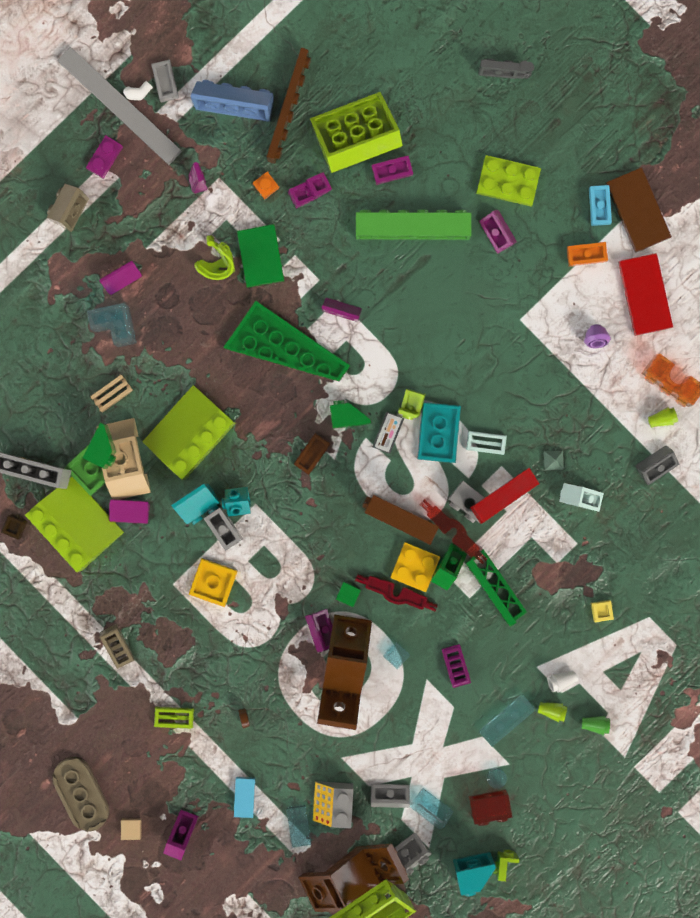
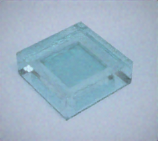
[383,642,410,670]

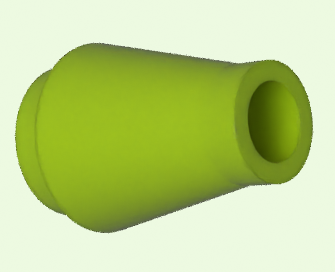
[648,407,678,428]
[538,702,567,722]

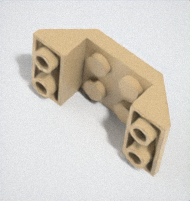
[97,418,151,500]

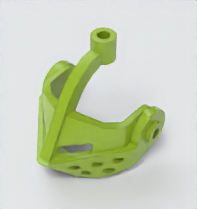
[194,235,235,280]

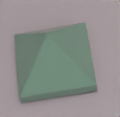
[544,451,564,470]

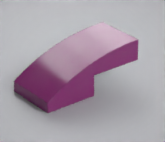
[288,172,332,209]

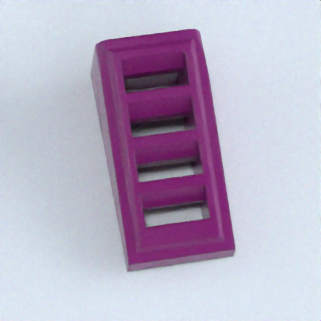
[189,162,208,194]
[441,644,471,688]

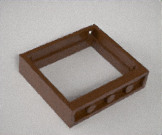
[362,494,439,545]

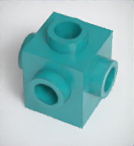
[222,487,251,517]

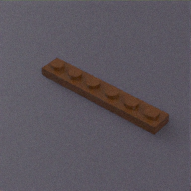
[267,48,311,164]

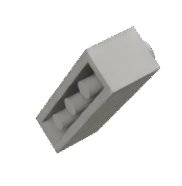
[0,452,72,489]

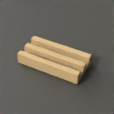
[90,375,133,413]

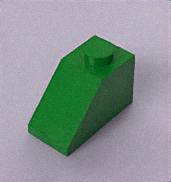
[330,400,371,429]
[82,423,116,469]
[431,543,468,590]

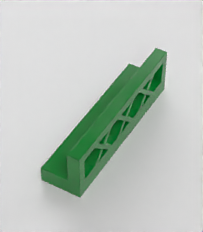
[465,549,527,627]

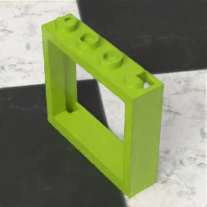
[329,879,416,918]

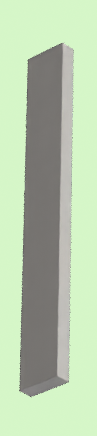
[57,47,182,165]

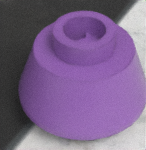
[584,324,611,348]

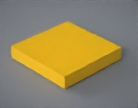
[188,558,238,607]

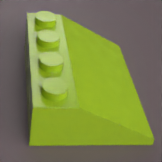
[310,92,403,173]
[142,385,236,480]
[25,477,124,572]

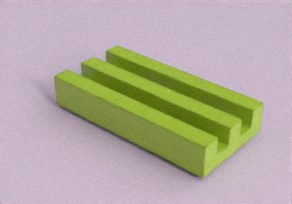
[154,706,194,729]

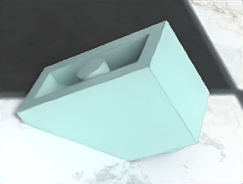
[559,483,604,512]

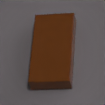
[294,433,331,475]

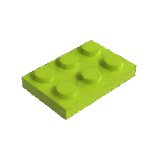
[476,155,541,207]

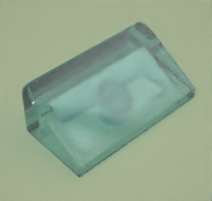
[410,788,454,829]

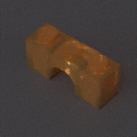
[641,353,700,407]

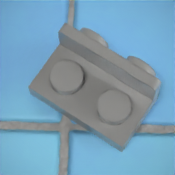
[395,833,432,876]

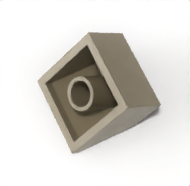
[47,184,89,232]

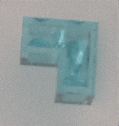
[87,303,137,347]

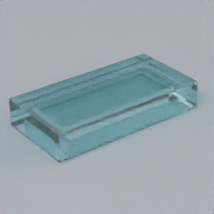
[286,805,311,848]

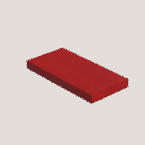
[618,253,673,336]

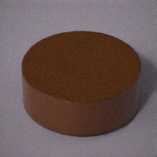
[238,708,250,729]

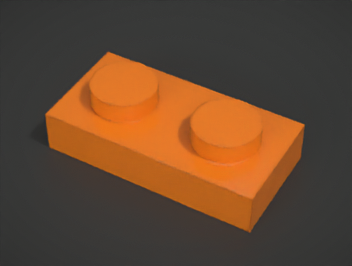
[567,242,608,266]

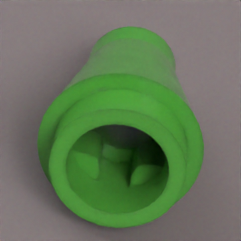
[582,716,610,735]

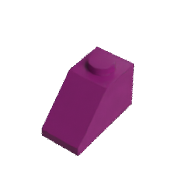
[163,810,199,860]

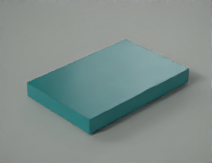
[417,402,461,463]

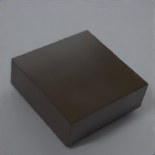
[1,515,27,540]

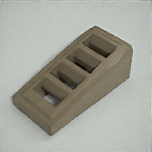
[99,624,134,669]

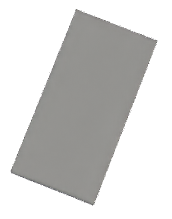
[151,59,179,103]

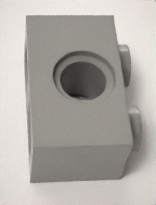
[448,481,484,523]
[204,507,243,551]

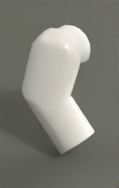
[123,81,153,101]

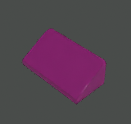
[479,210,517,254]
[99,261,142,295]
[322,298,362,322]
[109,500,150,524]
[305,609,333,652]

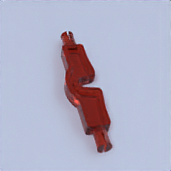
[419,499,488,564]

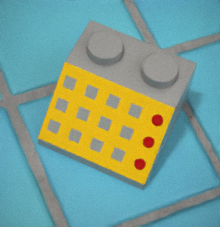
[313,781,353,829]

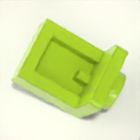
[398,389,426,420]
[493,850,519,882]

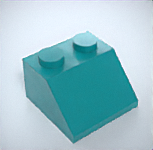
[171,484,221,525]
[453,852,496,896]

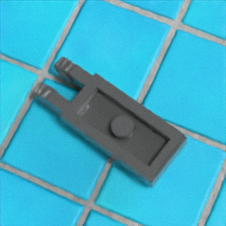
[478,59,534,79]

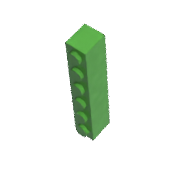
[356,210,471,240]

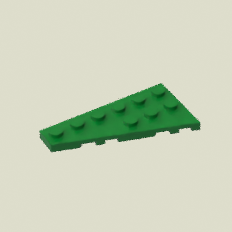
[223,301,350,382]

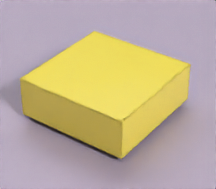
[591,600,614,622]

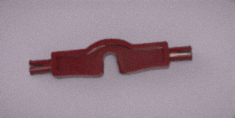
[355,573,438,612]

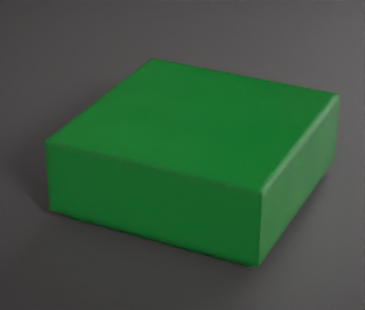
[336,582,361,607]

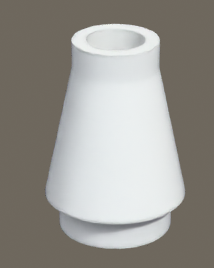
[547,671,578,693]

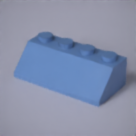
[191,80,274,122]

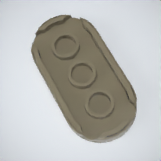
[52,757,109,832]

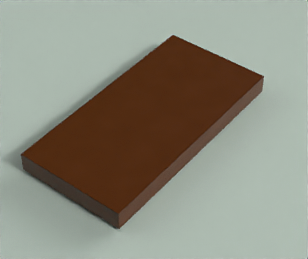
[606,167,672,253]

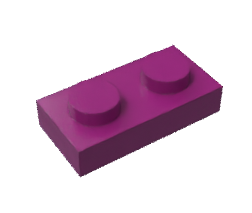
[86,135,123,179]
[371,155,413,185]

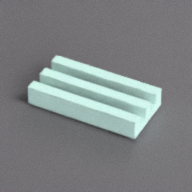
[466,431,507,455]

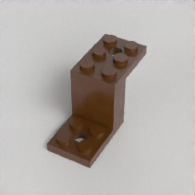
[317,614,372,730]
[298,843,409,912]

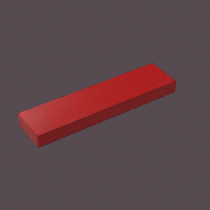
[470,468,540,524]

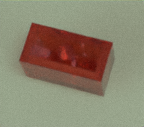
[468,789,513,826]

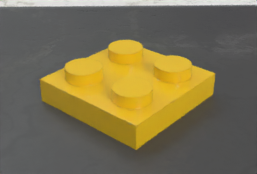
[390,542,440,592]

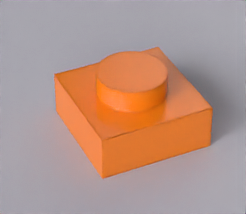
[252,172,279,200]

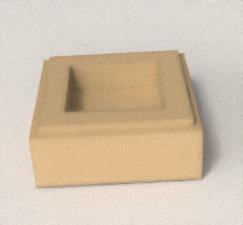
[121,818,142,840]

